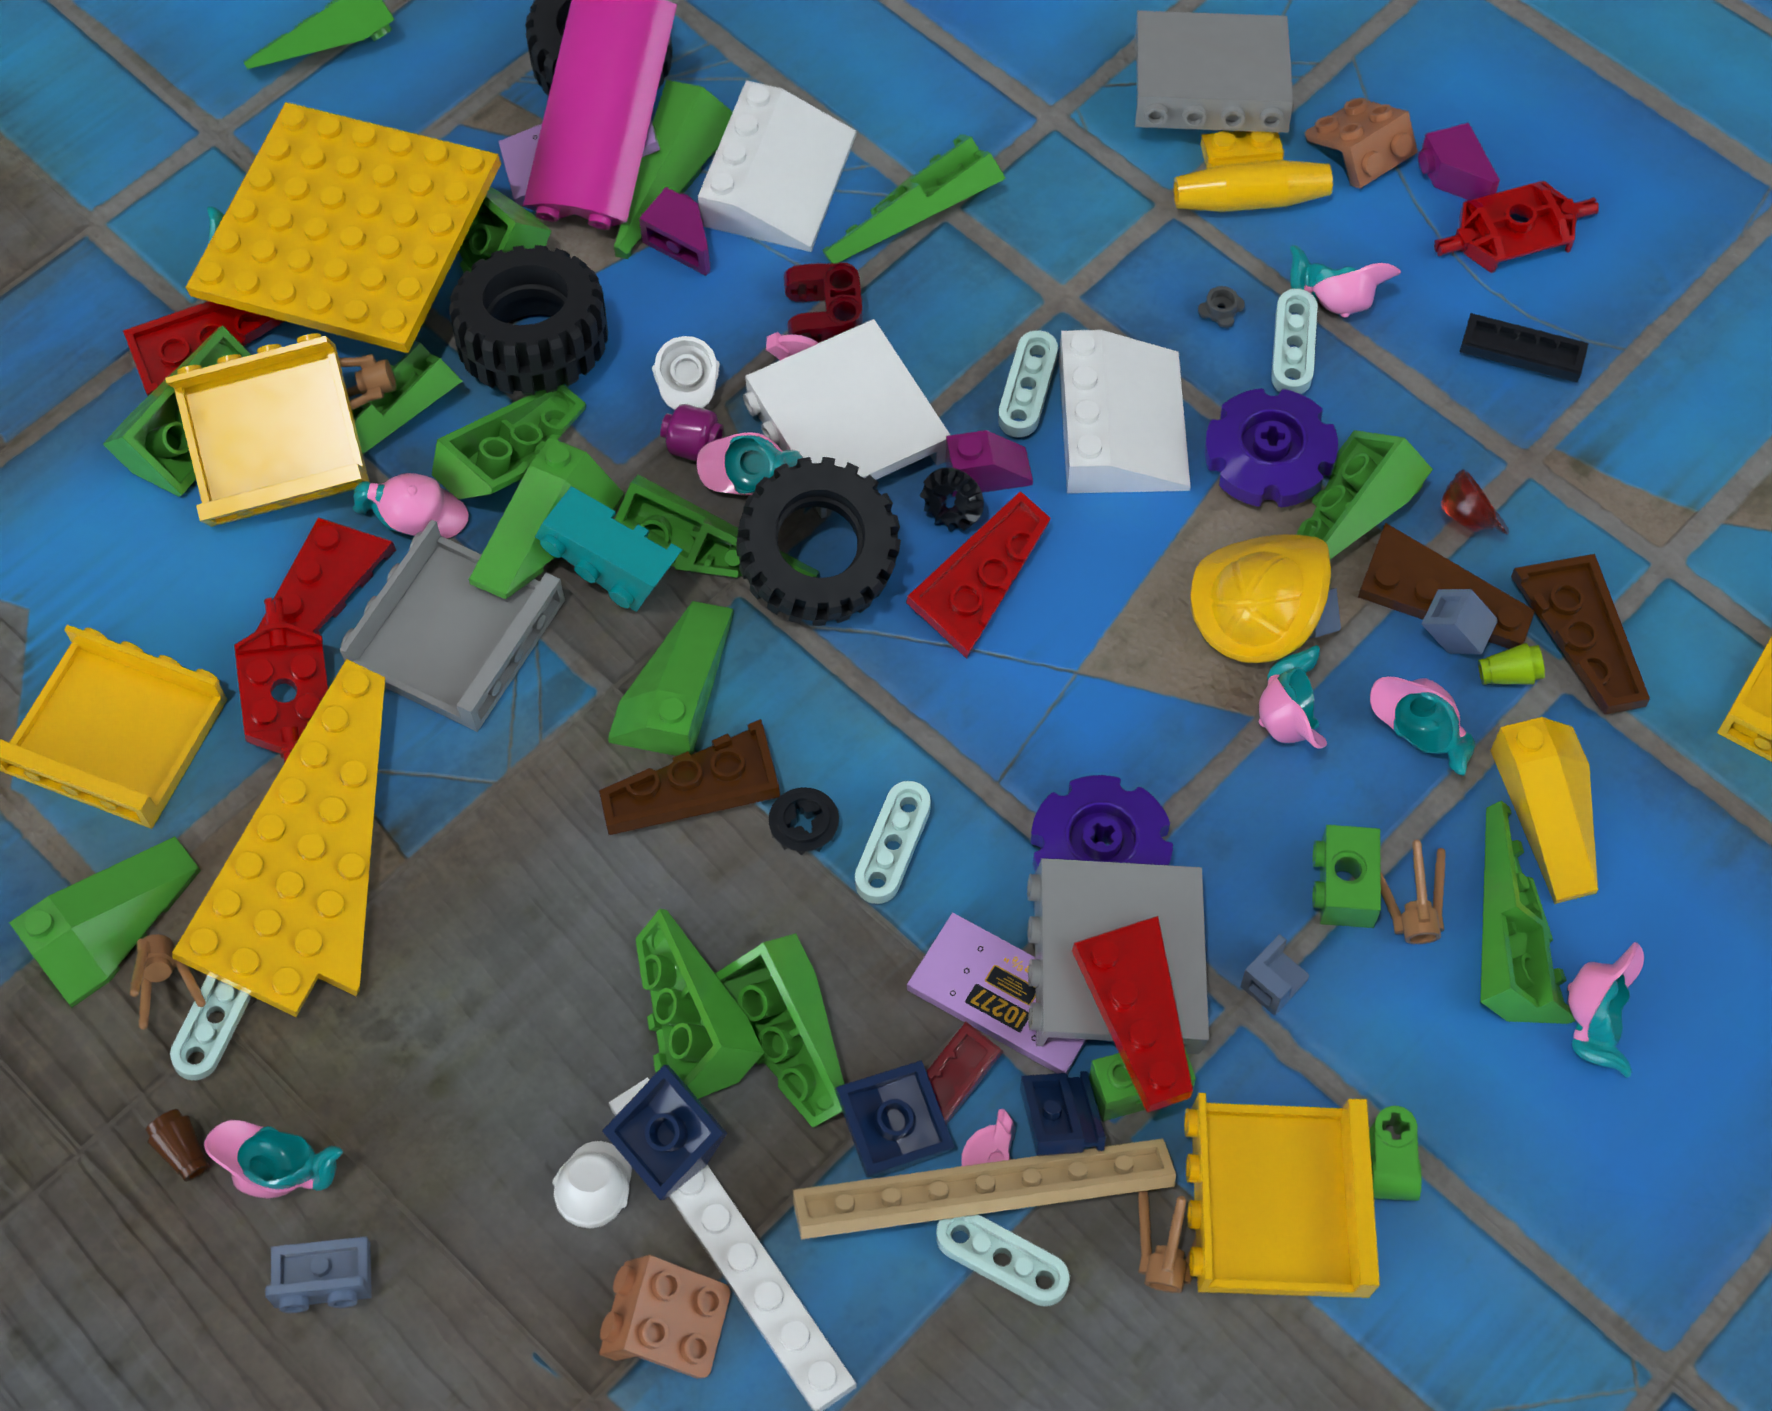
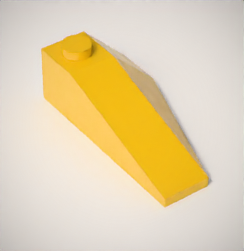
[1490,717,1598,904]

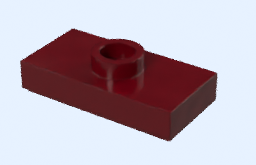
[926,1022,1004,1125]

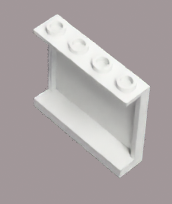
[743,319,950,519]

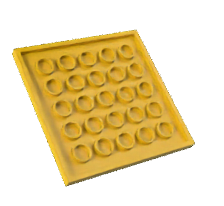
[186,102,501,353]

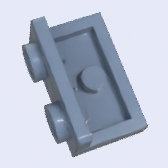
[265,1237,371,1313]

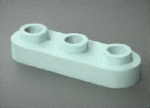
[1271,289,1318,394]
[998,330,1058,437]
[855,781,931,904]
[170,975,252,1080]
[936,1214,1069,1306]

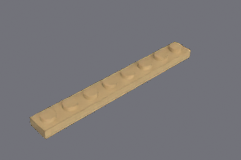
[793,1138,1176,1239]

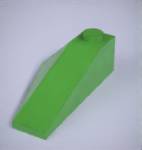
[459,186,552,273]
[9,836,201,1008]
[635,909,764,1099]

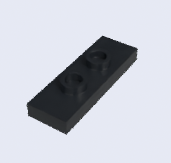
[1459,313,1589,383]

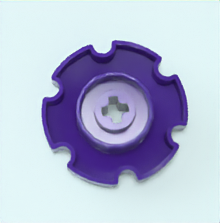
[1205,388,1338,508]
[1030,775,1173,872]

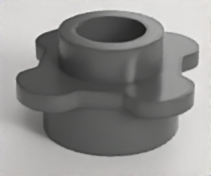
[1198,286,1245,328]

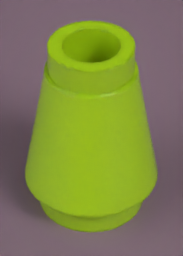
[1478,643,1545,685]

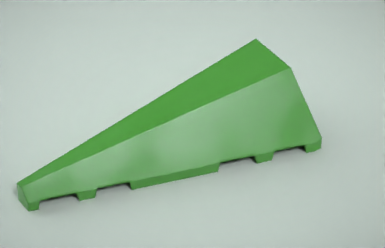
[614,80,733,259]
[822,134,1006,263]
[352,341,462,454]
[615,474,819,578]
[1480,800,1576,1024]

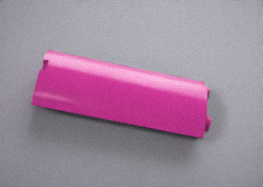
[523,0,677,230]

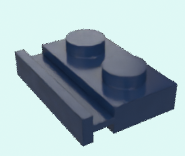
[1020,1071,1106,1156]

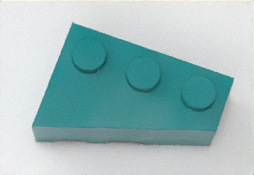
[535,486,683,612]

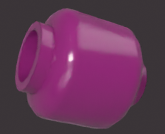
[660,404,724,461]

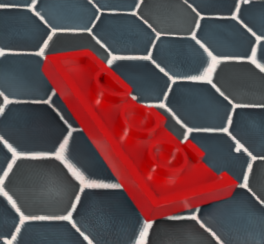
[123,301,285,396]
[906,491,1051,659]
[255,518,396,635]
[1072,916,1193,1113]

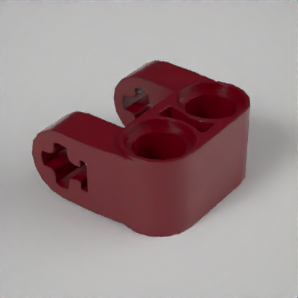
[784,262,863,343]

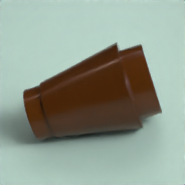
[145,1109,209,1182]

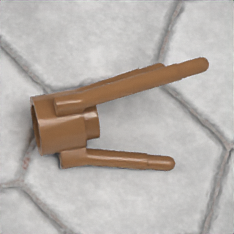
[339,354,396,410]
[1381,839,1446,944]
[130,934,206,1030]
[1138,1190,1196,1293]

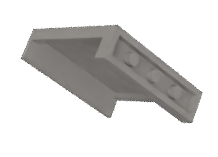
[1134,11,1293,133]
[340,520,565,732]
[1027,858,1209,1054]

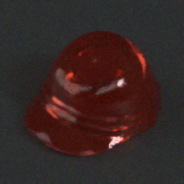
[1441,468,1509,535]

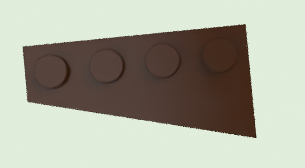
[1358,523,1535,649]
[1511,554,1650,714]
[599,719,780,835]

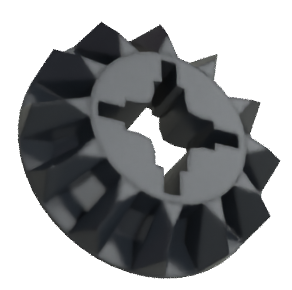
[919,467,984,532]
[769,787,839,855]

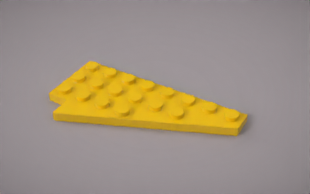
[172,659,385,1017]

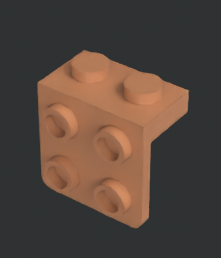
[1305,98,1418,188]
[599,1255,731,1379]

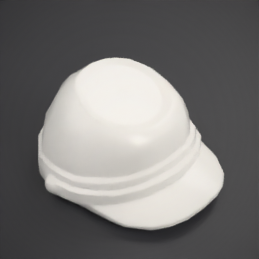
[652,336,720,409]
[552,1141,632,1229]

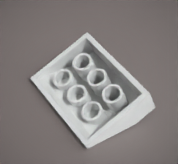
[698,80,856,252]
[1059,330,1190,493]

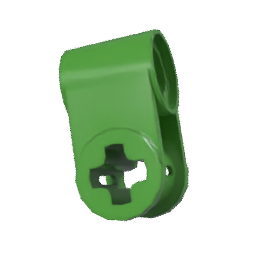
[1369,1105,1422,1201]

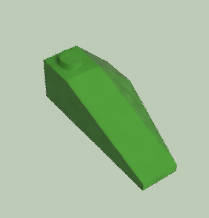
[243,0,395,69]
[103,326,251,497]
[431,384,586,499]
[1296,430,1433,559]
[469,437,624,599]
[608,601,734,756]
[715,933,844,1128]

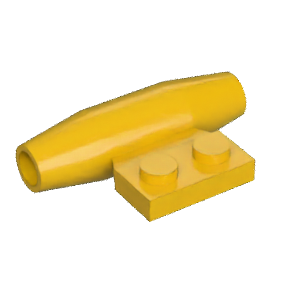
[1173,131,1333,212]

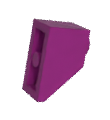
[1418,122,1500,200]
[639,187,711,276]
[945,430,1033,497]

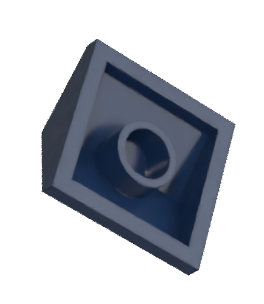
[835,1060,954,1178]
[602,1064,727,1200]

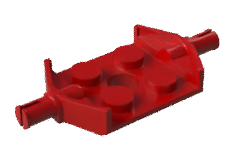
[1434,181,1599,273]
[234,597,328,763]

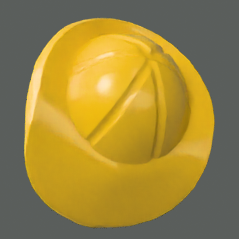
[1190,534,1331,663]

